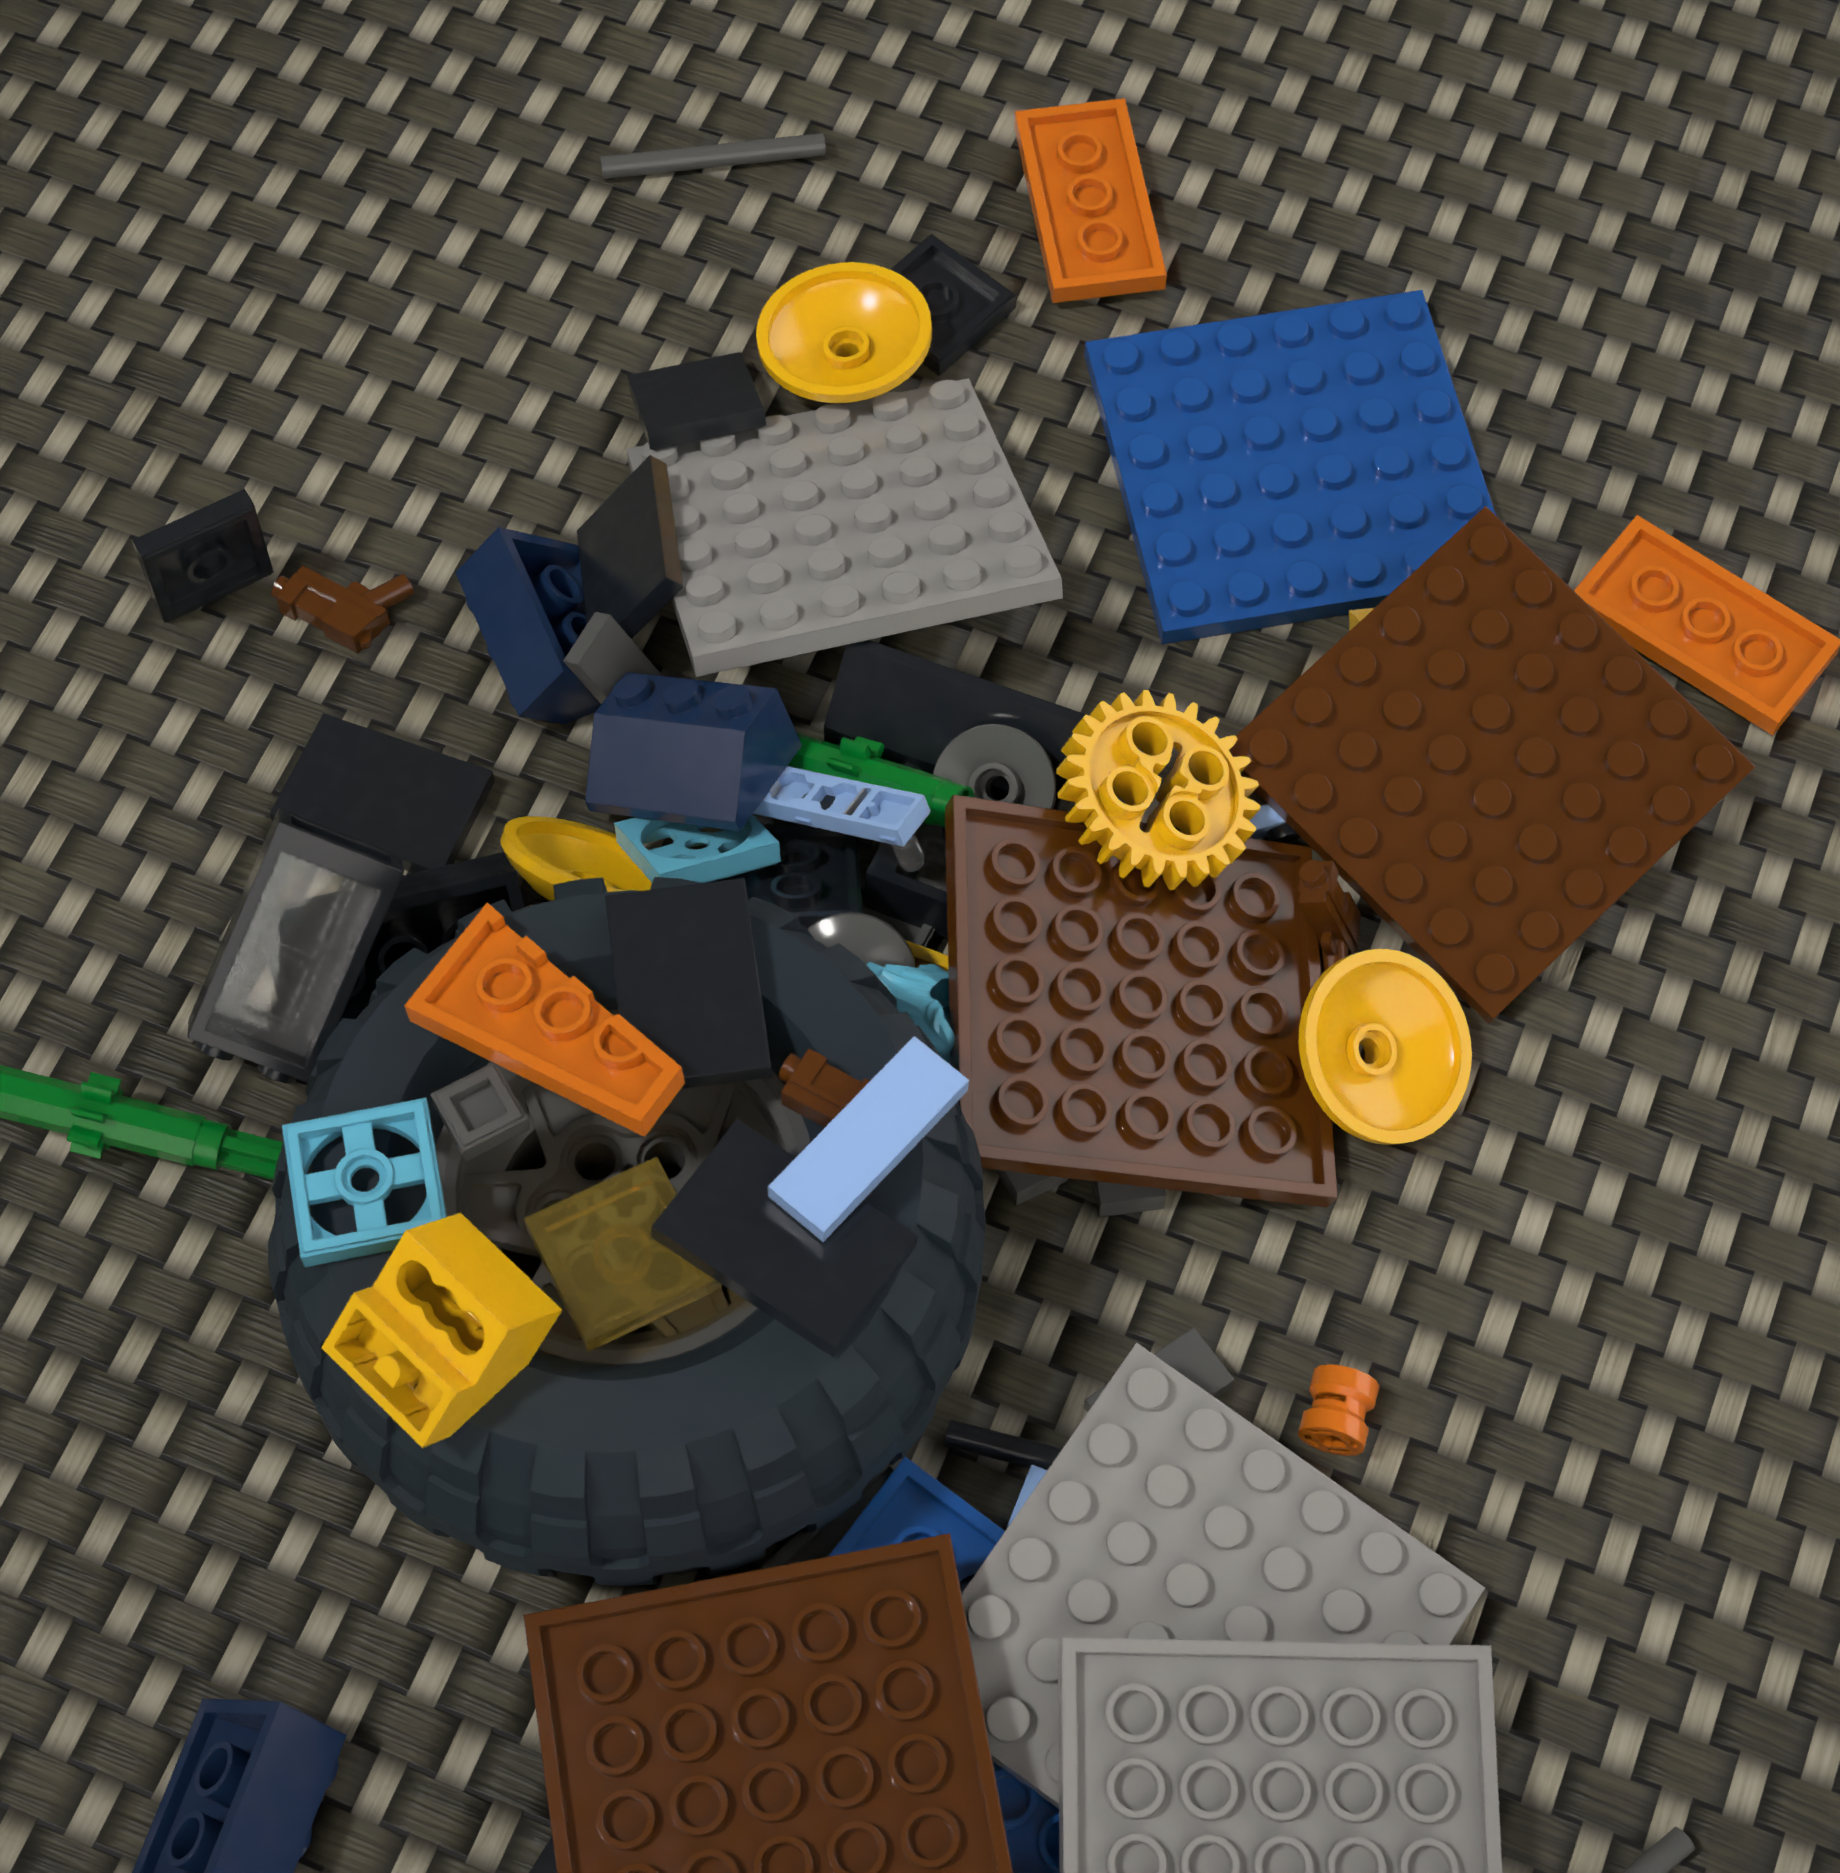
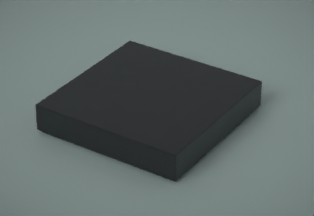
[890,234,1017,376]
[627,352,766,450]
[132,489,274,623]

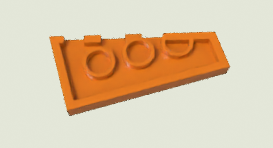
[404,903,685,1137]

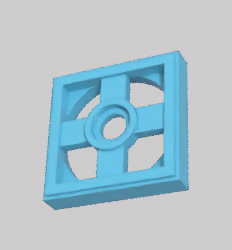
[614,814,781,883]
[282,1098,447,1268]

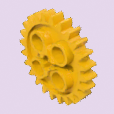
[1056,690,1260,890]

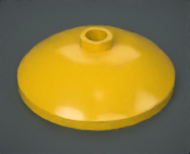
[756,262,932,403]
[500,816,652,901]
[1298,949,1472,1145]

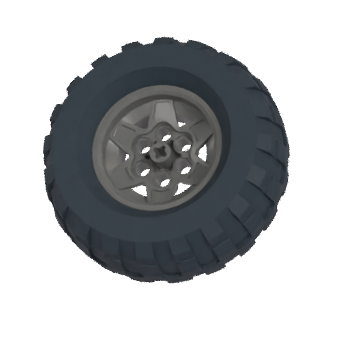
[268,877,986,1586]

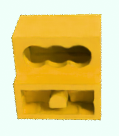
[321,1213,562,1448]

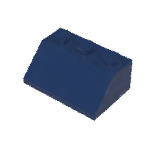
[456,527,601,724]
[585,672,802,831]
[132,1698,346,1873]

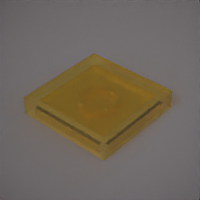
[524,1157,722,1352]

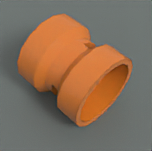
[1297,1364,1380,1456]

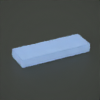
[768,1036,969,1242]

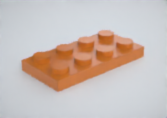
[1014,98,1167,303]
[1574,515,1840,735]

